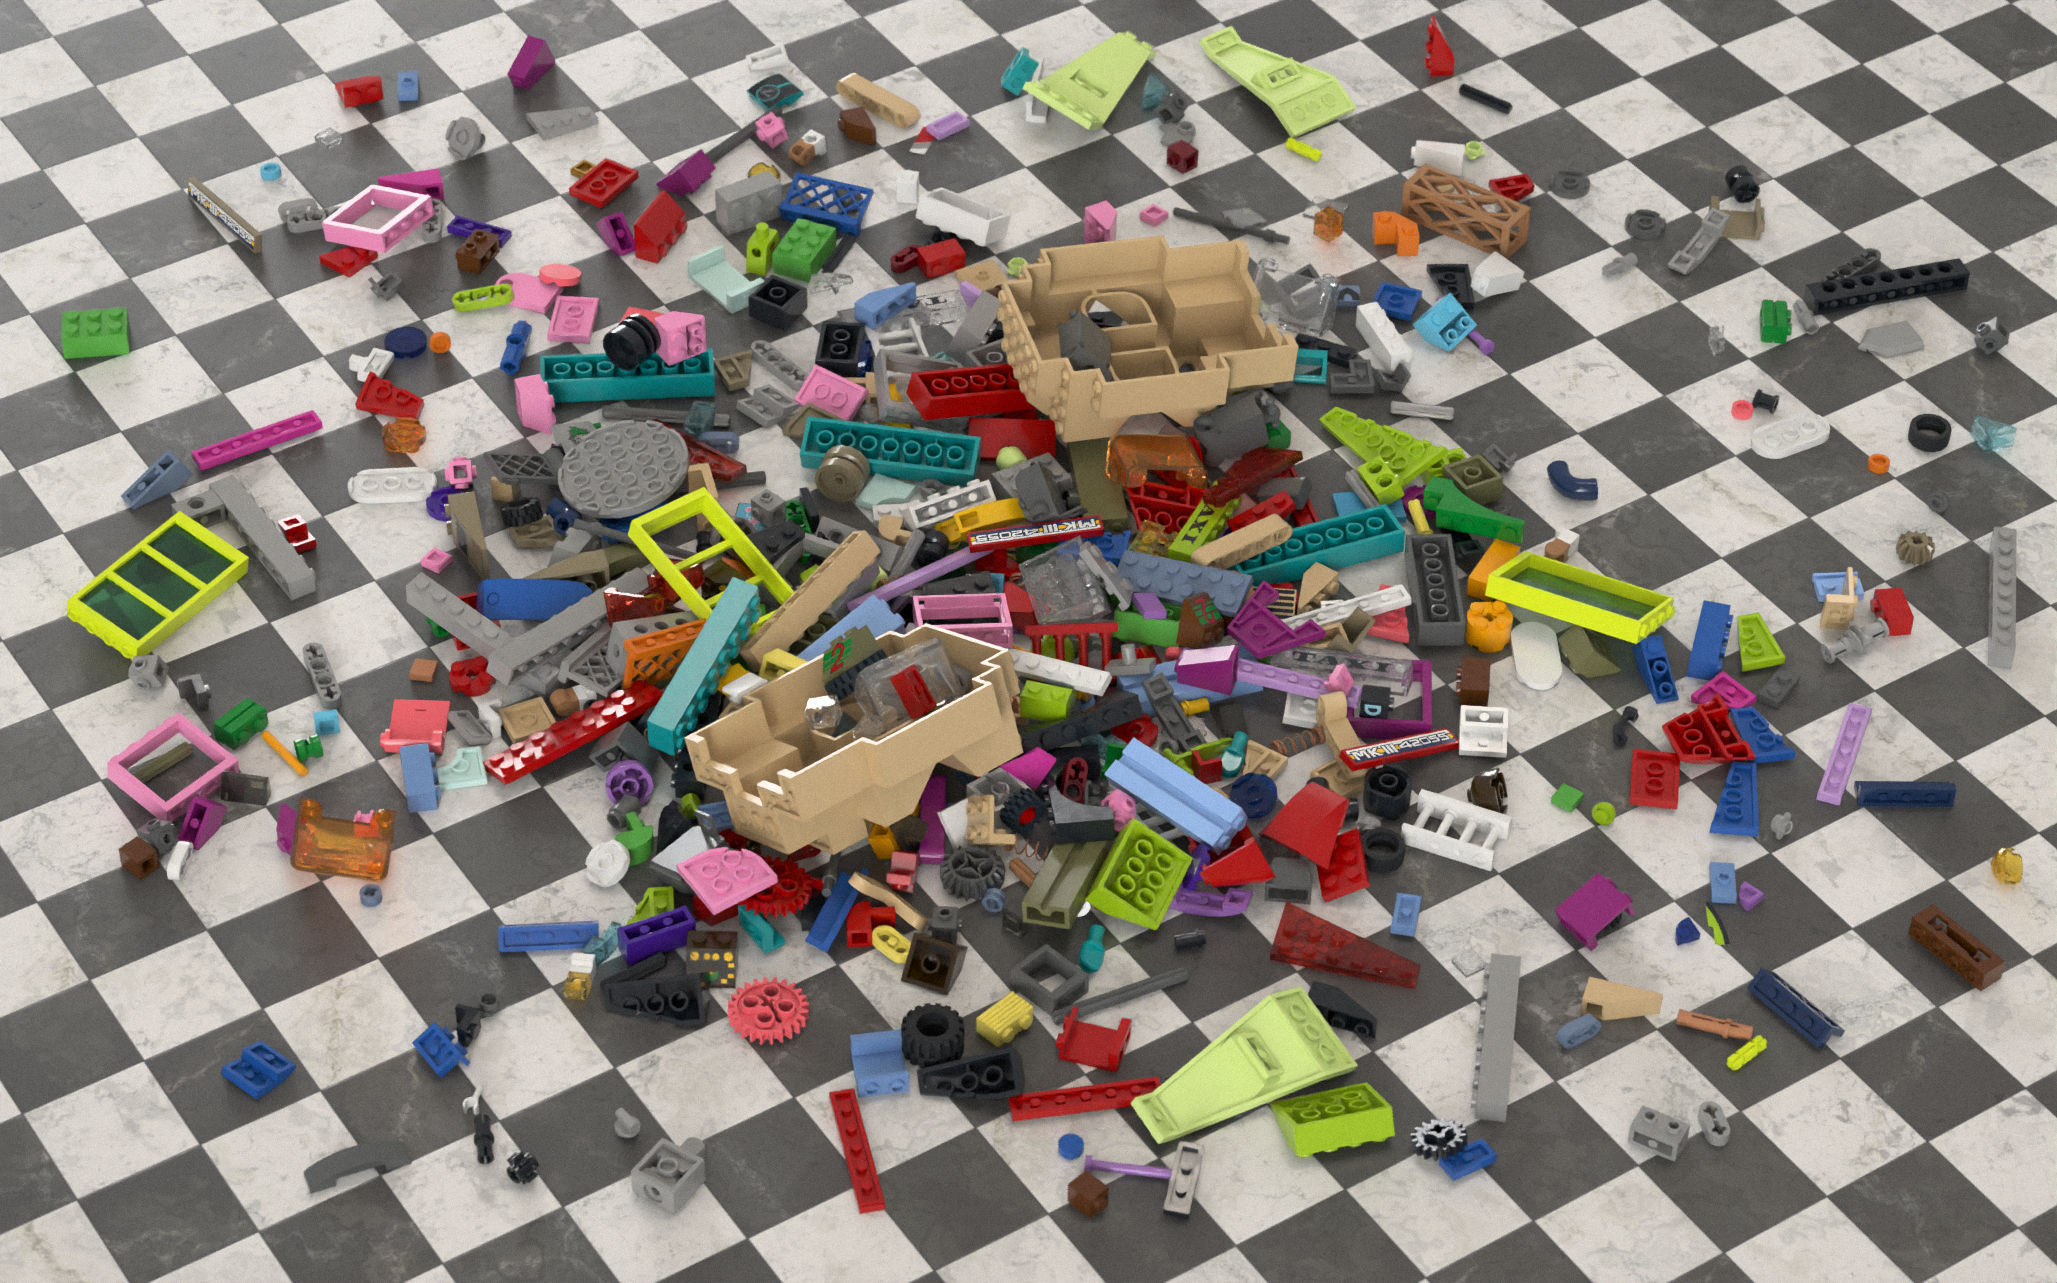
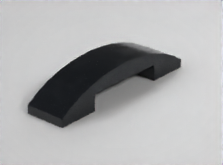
[1434,511,1485,558]

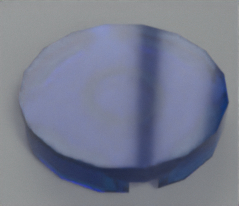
[384,326,427,359]
[857,339,873,378]
[1230,772,1278,819]

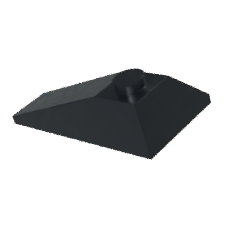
[603,972,710,1026]
[917,1046,1025,1101]

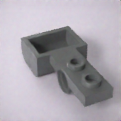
[1257,477,1312,522]

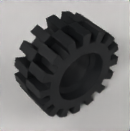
[500,497,544,527]

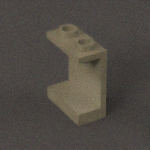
[1709,196,1765,240]
[1314,607,1376,675]

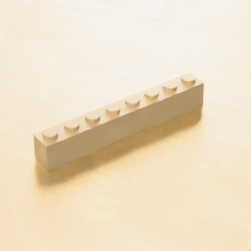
[739,530,881,672]

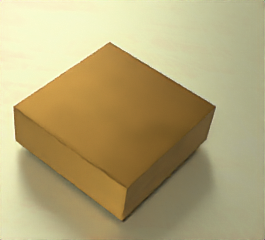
[570,159,596,179]

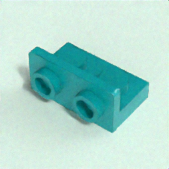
[1001,46,1039,95]
[738,904,785,955]

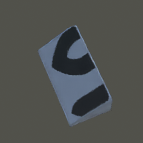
[1317,285,1361,306]

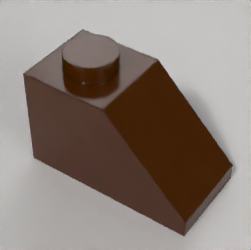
[838,106,876,146]

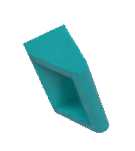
[1293,349,1328,384]

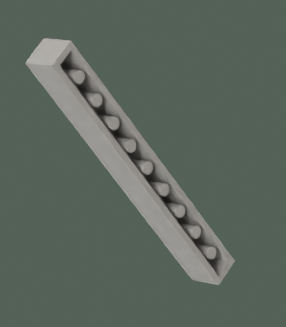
[486,567,658,687]

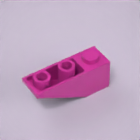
[378,168,444,200]

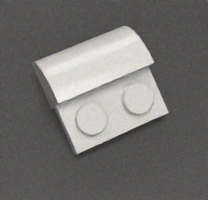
[1458,705,1508,758]

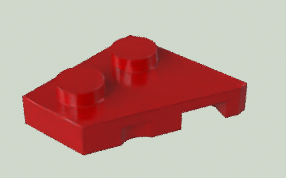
[1488,173,1534,202]
[319,246,378,278]

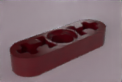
[1060,757,1088,804]

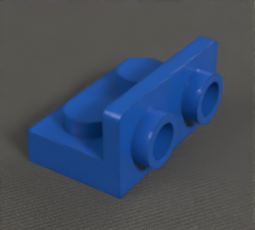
[412,1022,471,1078]

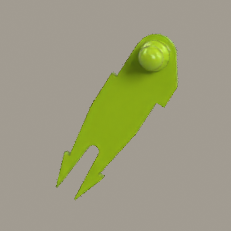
[1163,738,1233,776]

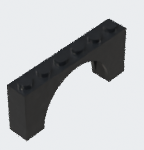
[1012,687,1143,760]
[1040,745,1115,844]

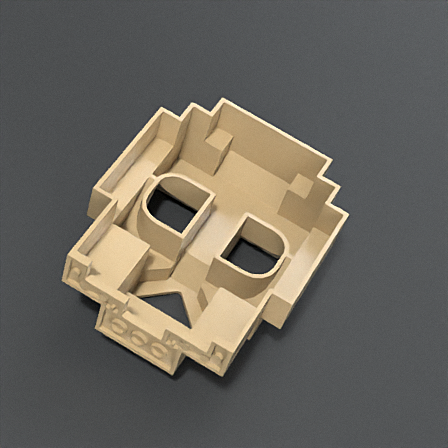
[997,235,1298,443]
[684,623,1023,855]

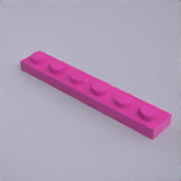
[191,410,323,471]

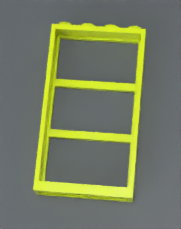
[628,487,794,646]

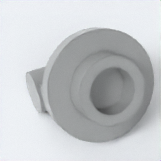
[615,1108,641,1138]

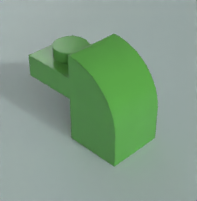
[615,811,654,867]

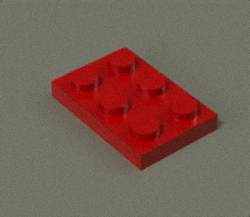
[569,158,639,208]
[1629,749,1680,810]
[1316,828,1370,903]

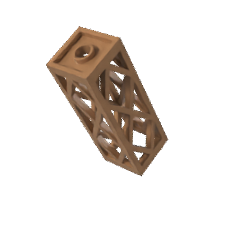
[1401,164,1531,260]

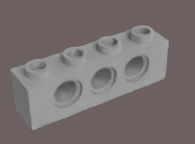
[815,516,904,576]

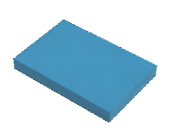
[1332,492,1406,523]

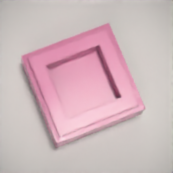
[1140,204,1169,227]
[420,547,453,574]

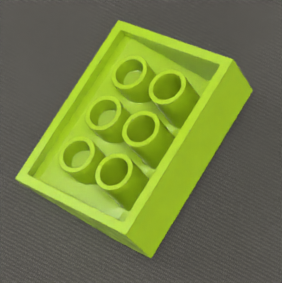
[1085,818,1193,930]
[1270,1082,1395,1157]

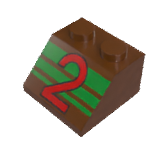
[1176,592,1225,649]

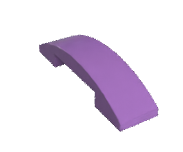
[1169,882,1253,917]

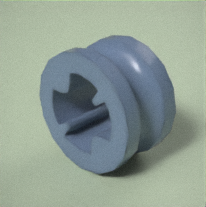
[359,884,383,907]
[982,888,1006,912]

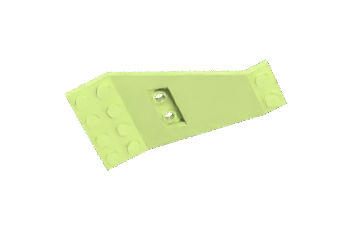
[1199,26,1356,138]
[1022,31,1157,130]
[1130,986,1358,1144]

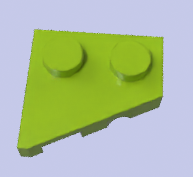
[627,886,674,925]

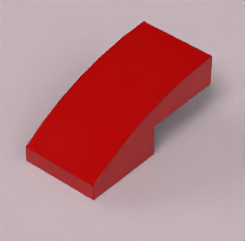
[277,515,317,554]

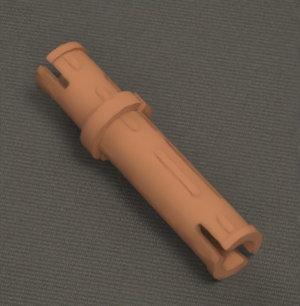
[1676,1009,1754,1042]

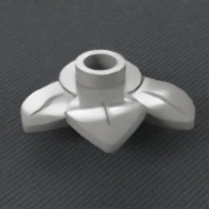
[1159,121,1196,145]

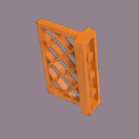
[622,618,707,689]

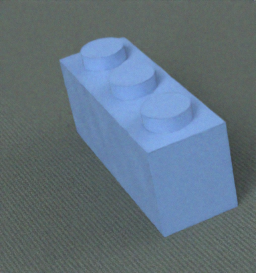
[400,743,441,813]

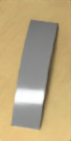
[1668,207,1730,275]

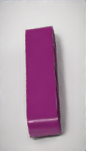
[920,775,946,865]

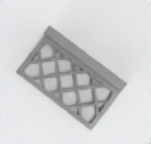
[557,621,624,697]

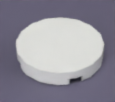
[585,840,630,887]

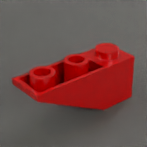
[1424,16,1455,76]

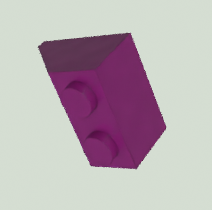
[656,149,716,196]

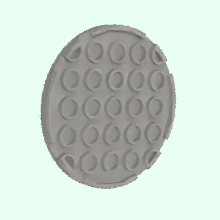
[558,420,690,518]

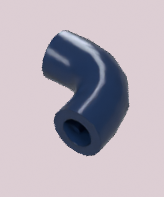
[1547,460,1598,501]
[546,497,582,535]

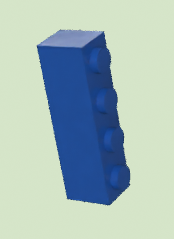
[1687,600,1734,681]

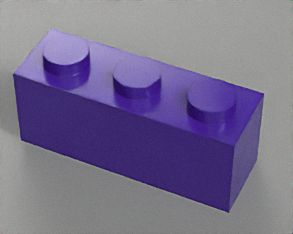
[617,905,696,965]

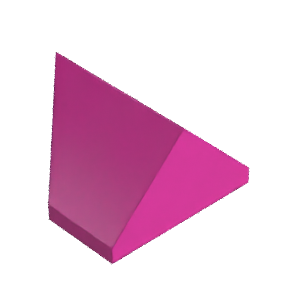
[999,747,1056,789]

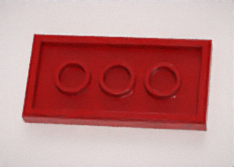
[968,417,1056,461]

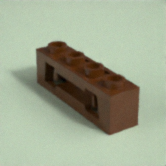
[1909,904,2005,991]

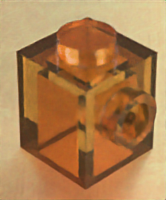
[1313,206,1344,242]

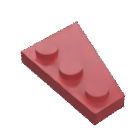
[1366,584,1409,644]

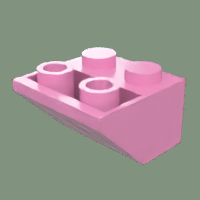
[1083,201,1117,244]
[654,311,706,366]
[514,374,556,435]

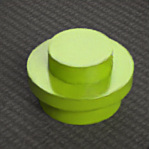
[1592,802,1616,826]

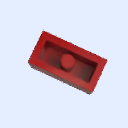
[917,238,965,279]
[1870,587,1914,636]

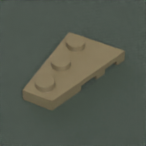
[782,402,847,439]

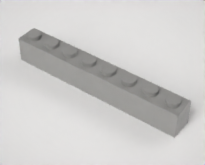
[209,475,317,601]
[1988,527,2017,669]
[406,572,561,701]
[1471,953,1521,1122]

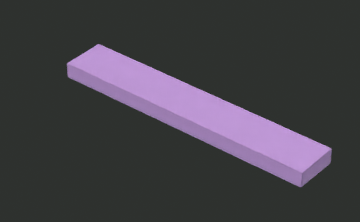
[1816,703,1872,806]

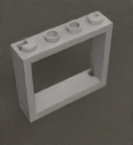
[873,349,969,434]
[757,533,880,621]

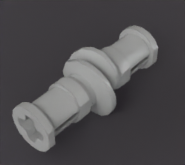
[1820,618,1889,663]

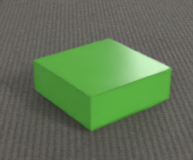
[1551,783,1584,812]

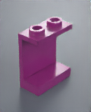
[1555,873,1635,951]

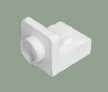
[478,698,503,739]

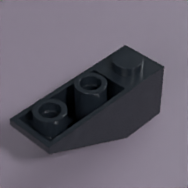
[1307,981,1377,1039]

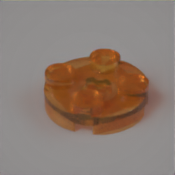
[382,417,426,453]

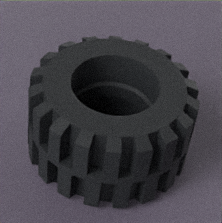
[901,1003,964,1069]

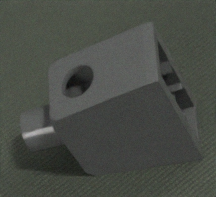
[1264,851,1312,905]

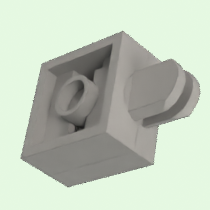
[631,1137,706,1214]

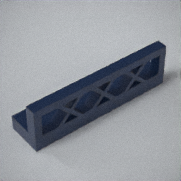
[1854,781,1956,807]
[1747,968,1845,1049]

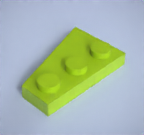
[1736,612,1786,672]

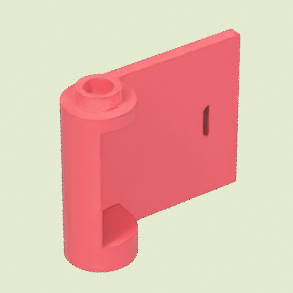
[380,699,451,754]

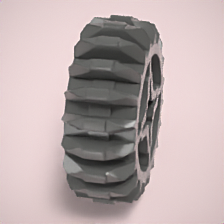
[940,844,1005,902]

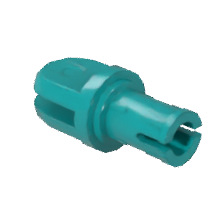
[1221,731,1249,778]
[1078,925,1105,974]

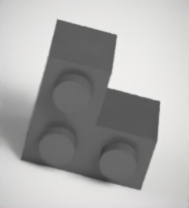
[588,721,661,772]

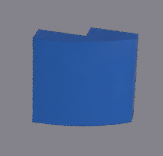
[221,1041,296,1099]

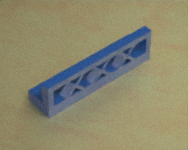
[805,868,870,953]
[498,921,599,952]

